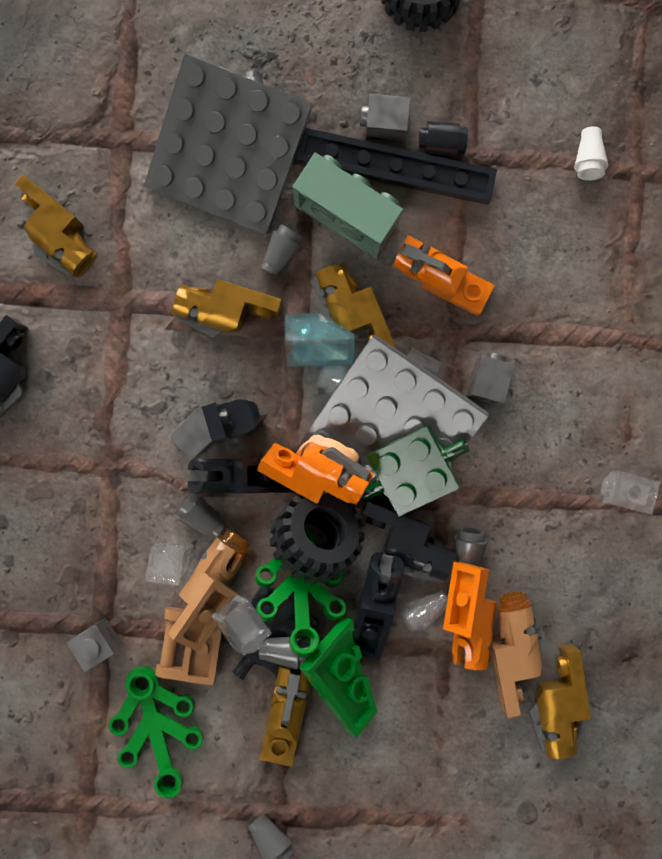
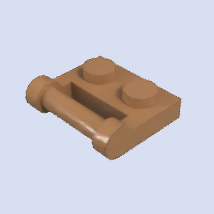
[155,607,225,686]

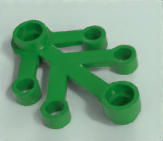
[255,527,346,657]
[108,666,204,799]

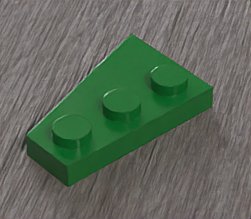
[299,616,378,738]

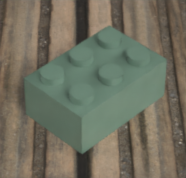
[292,152,403,259]

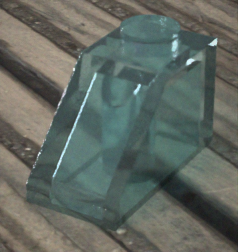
[285,313,354,366]

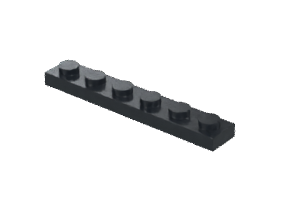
[296,128,498,205]

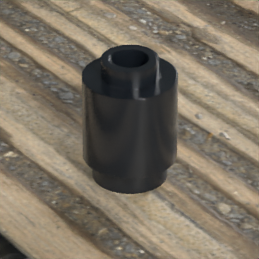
[418,121,468,158]

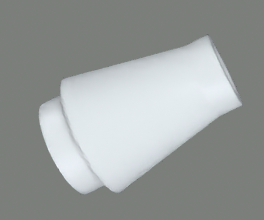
[574,127,608,180]

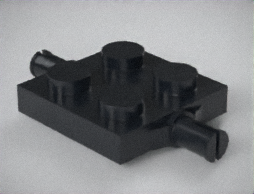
[225,587,318,680]

